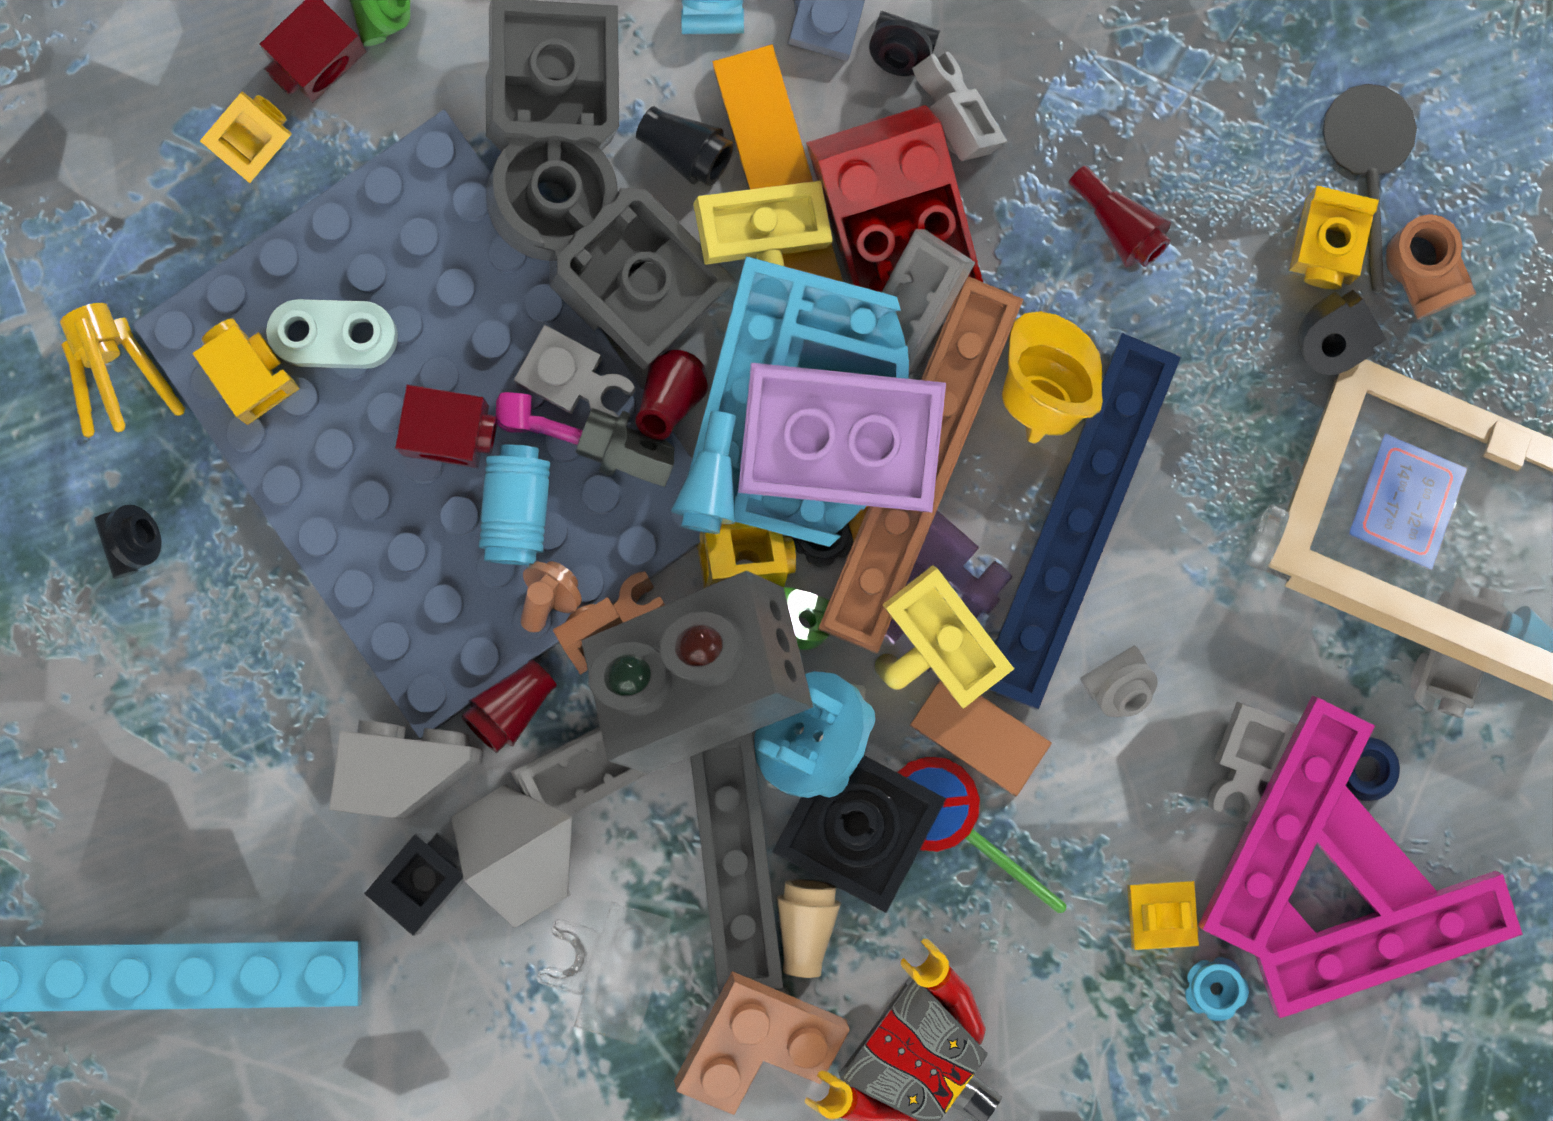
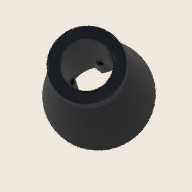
[636,106,734,186]

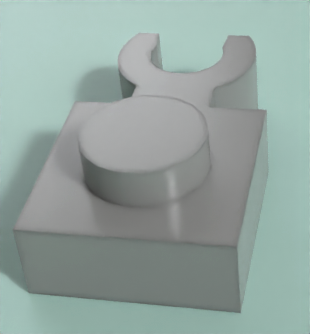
[912,52,1007,161]
[514,325,635,418]
[1208,702,1298,823]

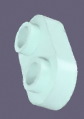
[266,299,398,369]

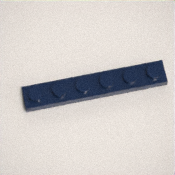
[988,333,1181,710]

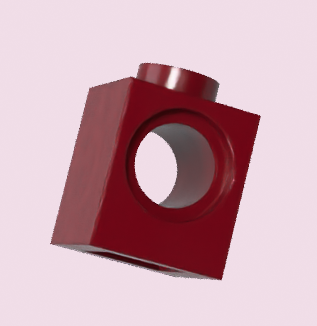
[259,0,366,103]
[395,385,497,468]

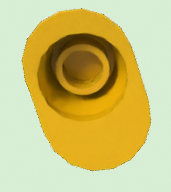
[1002,311,1103,444]

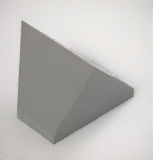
[451,784,572,928]

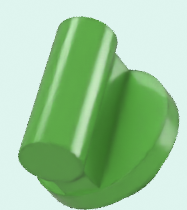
[350,0,411,47]

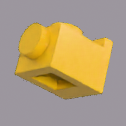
[200,91,292,183]
[1289,186,1379,290]
[192,318,300,425]
[697,522,796,588]

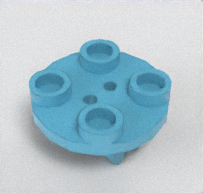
[754,671,875,798]

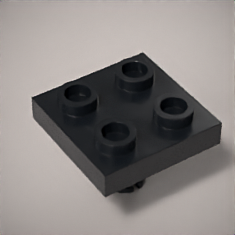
[772,755,947,913]

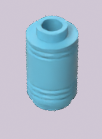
[479,444,551,565]

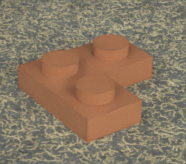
[674,971,850,1115]

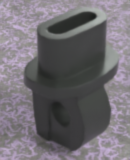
[575,408,675,487]

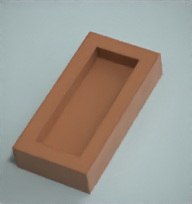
[909,680,1052,796]

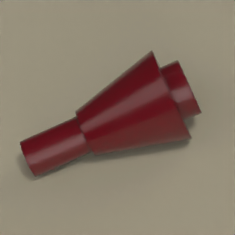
[1068,165,1171,268]

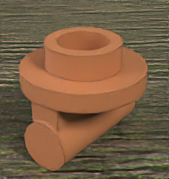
[520,561,582,633]

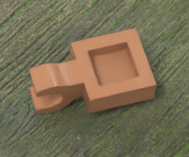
[553,571,665,675]

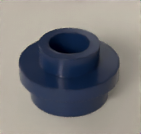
[1346,737,1400,801]

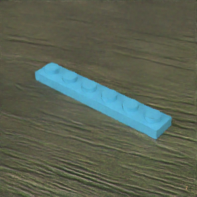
[0,940,362,1012]

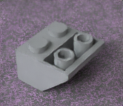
[329,720,483,818]

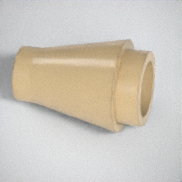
[777,879,841,978]

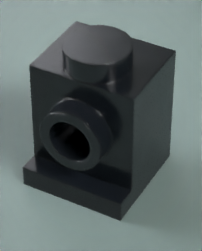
[364,832,464,936]

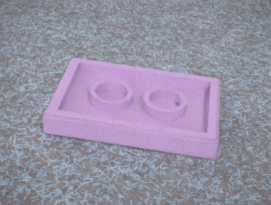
[738,363,946,512]

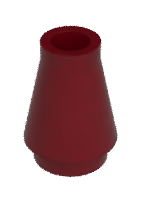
[635,350,708,440]
[461,659,557,753]

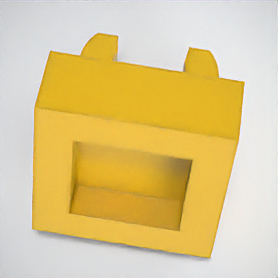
[1127,881,1199,950]

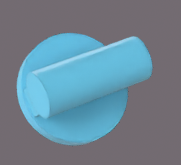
[681,0,744,34]

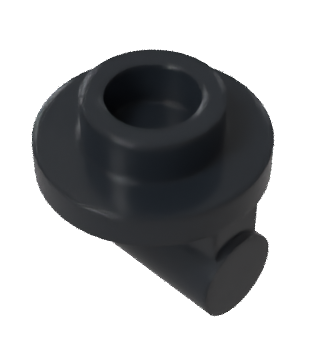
[869,10,940,76]
[94,505,162,579]

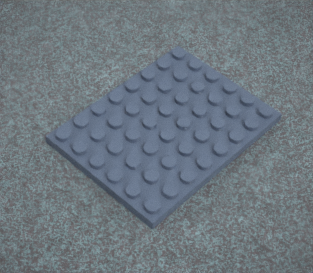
[132,109,700,739]

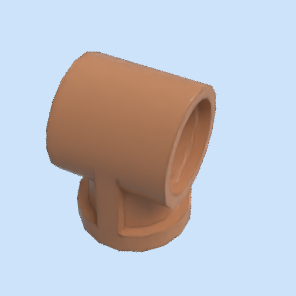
[1385,214,1477,319]

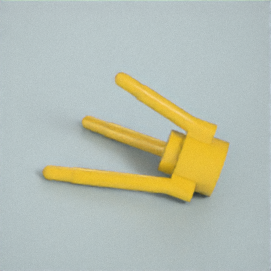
[60,303,185,438]

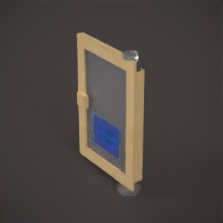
[1245,359,1553,701]

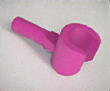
[496,392,583,445]

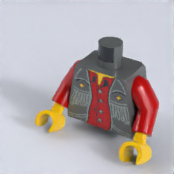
[805,938,1002,1121]

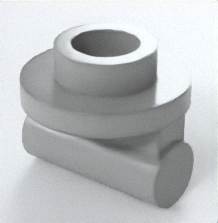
[1080,645,1158,717]

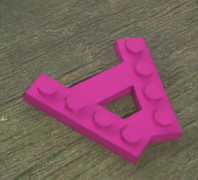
[1198,695,1523,1019]

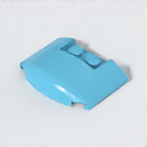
[689,256,909,547]

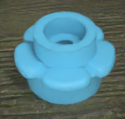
[1185,957,1249,1021]

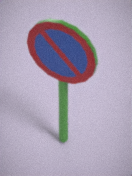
[897,756,1067,913]

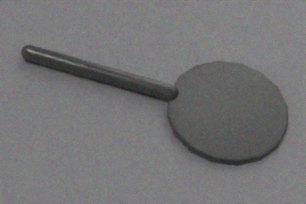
[1322,84,1417,293]

